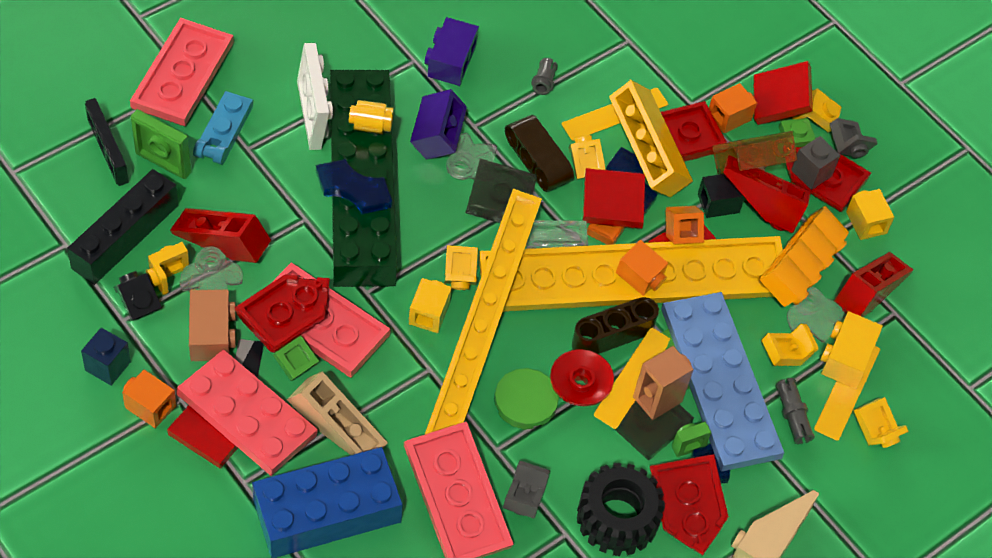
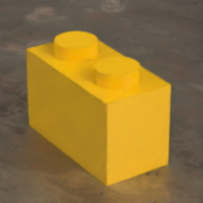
[820,311,883,389]

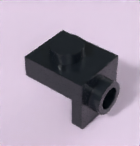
[113,271,162,321]

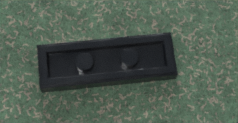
[85,98,129,186]

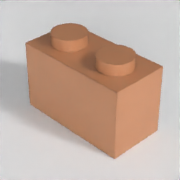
[189,289,236,361]
[633,346,694,420]

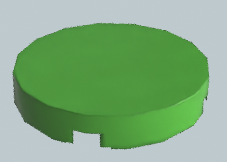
[494,368,559,429]

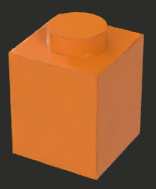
[709,83,757,134]
[666,206,704,244]
[616,240,668,296]
[122,369,177,429]

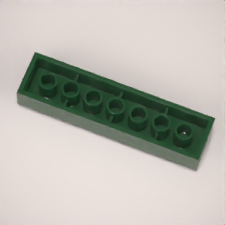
[330,70,397,287]

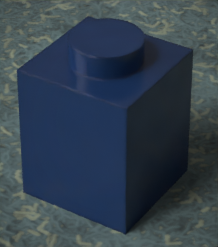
[81,328,131,386]

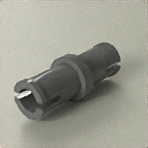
[776,378,815,444]

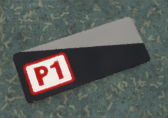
[235,339,264,378]

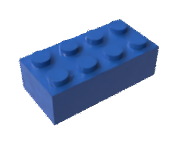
[252,447,403,558]

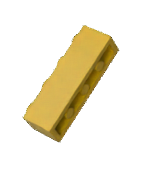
[609,80,693,198]

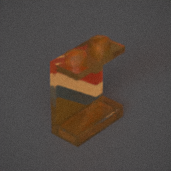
[713,131,798,174]

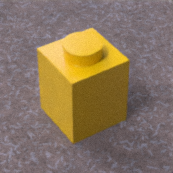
[846,189,894,240]
[409,278,452,333]

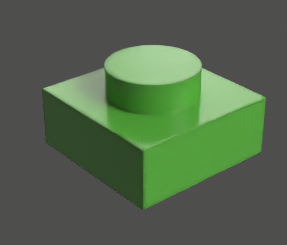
[779,118,816,147]
[273,335,319,381]
[672,422,711,457]

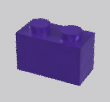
[424,17,479,86]
[410,89,467,160]

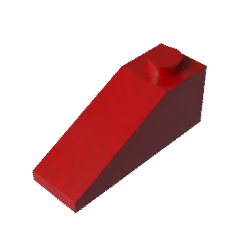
[723,155,810,233]
[170,208,271,263]
[834,252,913,317]

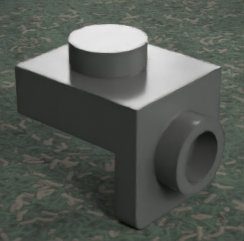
[830,118,878,158]
[503,461,550,518]

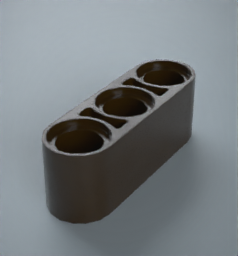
[505,114,574,192]
[572,297,659,354]

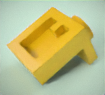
[569,135,606,180]

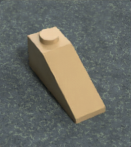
[287,371,388,455]
[731,490,819,558]

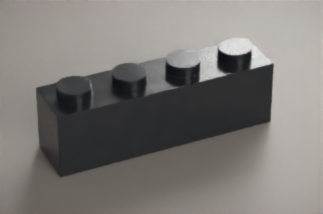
[67,169,178,285]

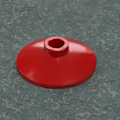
[550,349,614,406]

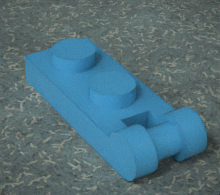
[193,91,253,165]

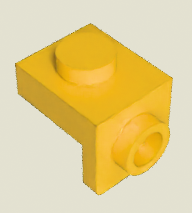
[792,88,842,133]
[146,242,190,295]
[444,245,478,290]
[761,324,818,366]
[853,397,909,448]

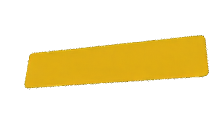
[561,88,668,141]
[594,328,671,429]
[814,346,880,441]

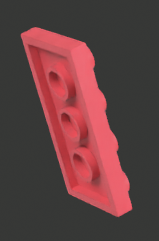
[130,17,234,126]
[273,262,390,378]
[176,349,318,476]
[403,421,514,558]

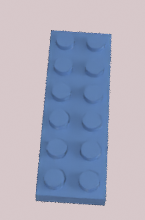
[661,292,784,472]

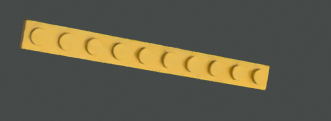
[425,189,542,434]

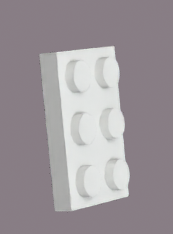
[297,43,333,150]

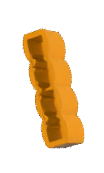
[760,206,849,307]

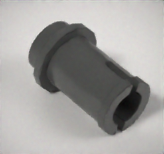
[531,58,558,95]

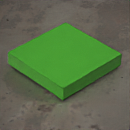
[131,109,191,179]

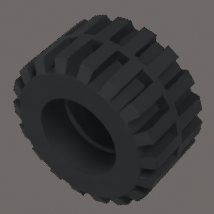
[577,463,665,556]

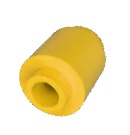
[349,100,394,134]

